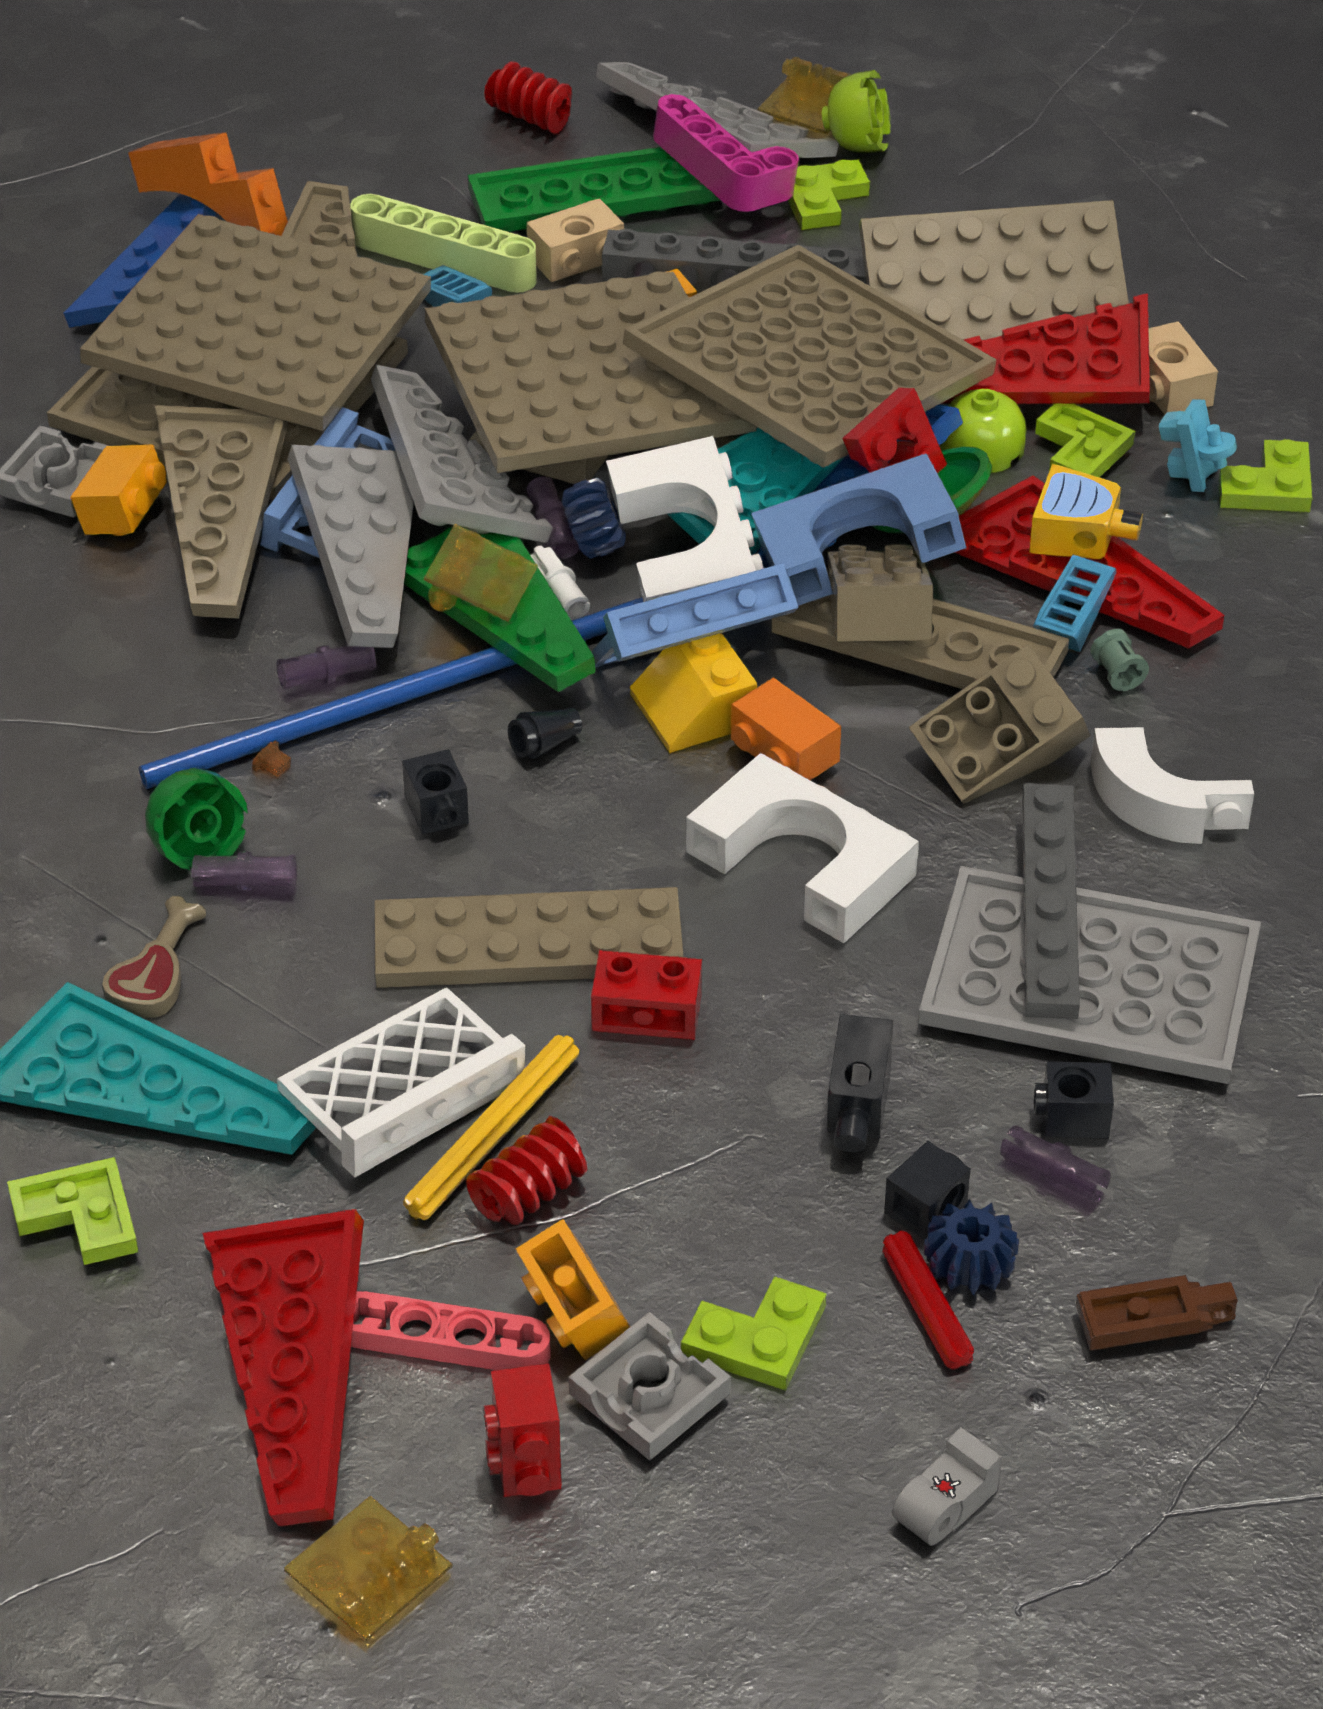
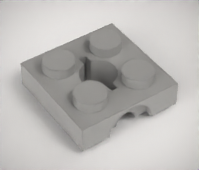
[0,425,108,518]
[568,1312,731,1460]

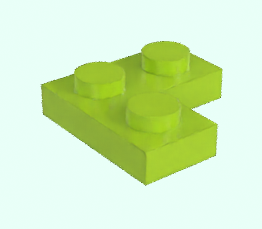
[788,160,870,230]
[1035,403,1135,478]
[1219,439,1312,512]
[7,1157,138,1265]
[681,1276,826,1391]

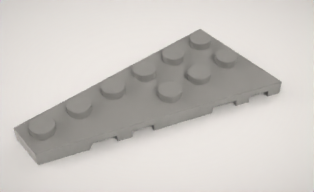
[595,62,839,158]
[371,365,553,543]
[287,445,414,648]

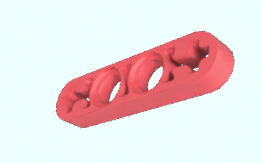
[351,1291,551,1370]

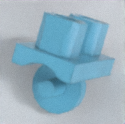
[1159,399,1237,492]

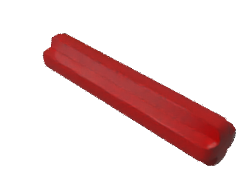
[882,1230,974,1370]

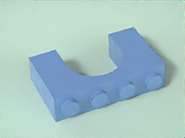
[751,454,966,606]

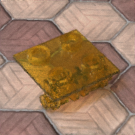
[757,57,851,134]
[423,524,538,622]
[284,1496,453,1642]

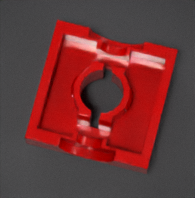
[842,387,947,473]

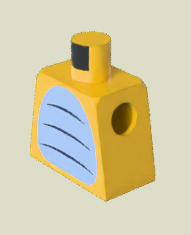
[1029,464,1143,559]

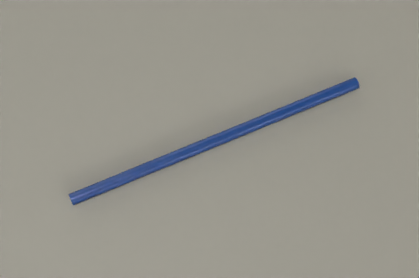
[139,597,643,789]

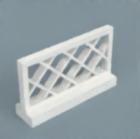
[277,987,525,1177]

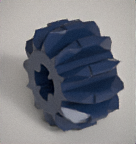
[562,477,626,559]
[924,1199,1019,1295]

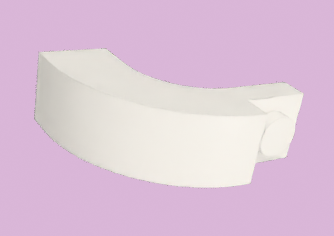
[1091,727,1254,844]

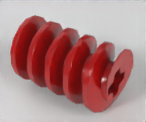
[484,61,572,134]
[466,1116,588,1225]

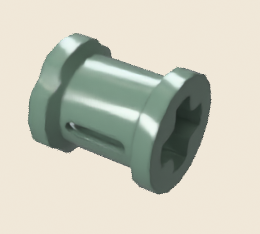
[1090,629,1149,691]

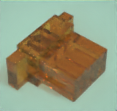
[252,740,291,777]

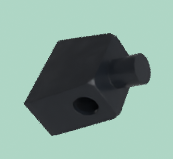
[827,1014,893,1152]

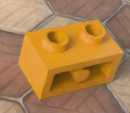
[70,444,167,536]
[516,1219,631,1360]

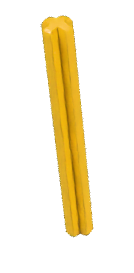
[403,1035,579,1220]

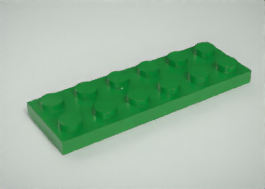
[468,147,720,232]

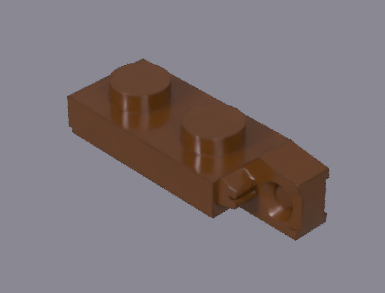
[1076,1275,1238,1351]

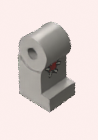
[892,1427,1002,1546]

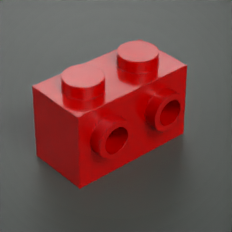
[591,950,702,1040]
[483,1363,562,1497]

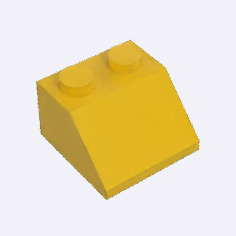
[630,633,757,753]

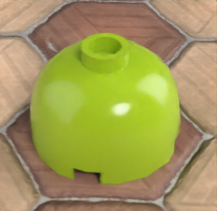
[822,70,891,153]
[939,389,1026,473]

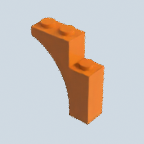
[128,132,288,236]

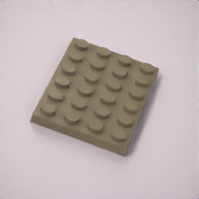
[859,200,1129,340]

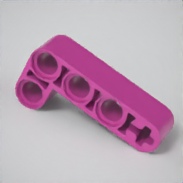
[653,94,799,212]

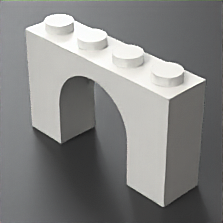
[606,436,764,602]
[686,753,919,943]

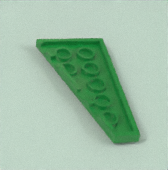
[404,526,596,692]

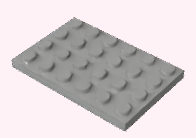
[918,866,1261,1084]

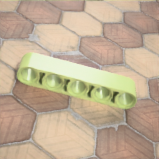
[350,194,537,293]

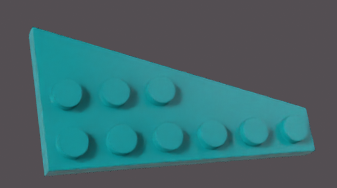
[667,428,845,555]
[0,982,316,1155]

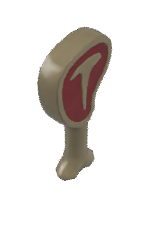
[102,896,206,1018]

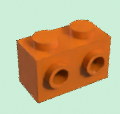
[731,677,841,781]

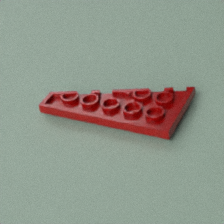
[940,293,1150,404]
[954,475,1224,648]
[202,1209,364,1526]

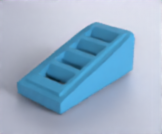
[423,265,492,307]
[1033,555,1117,652]

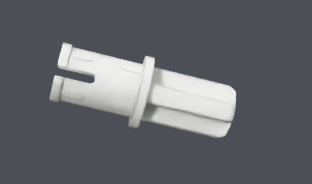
[531,545,590,620]

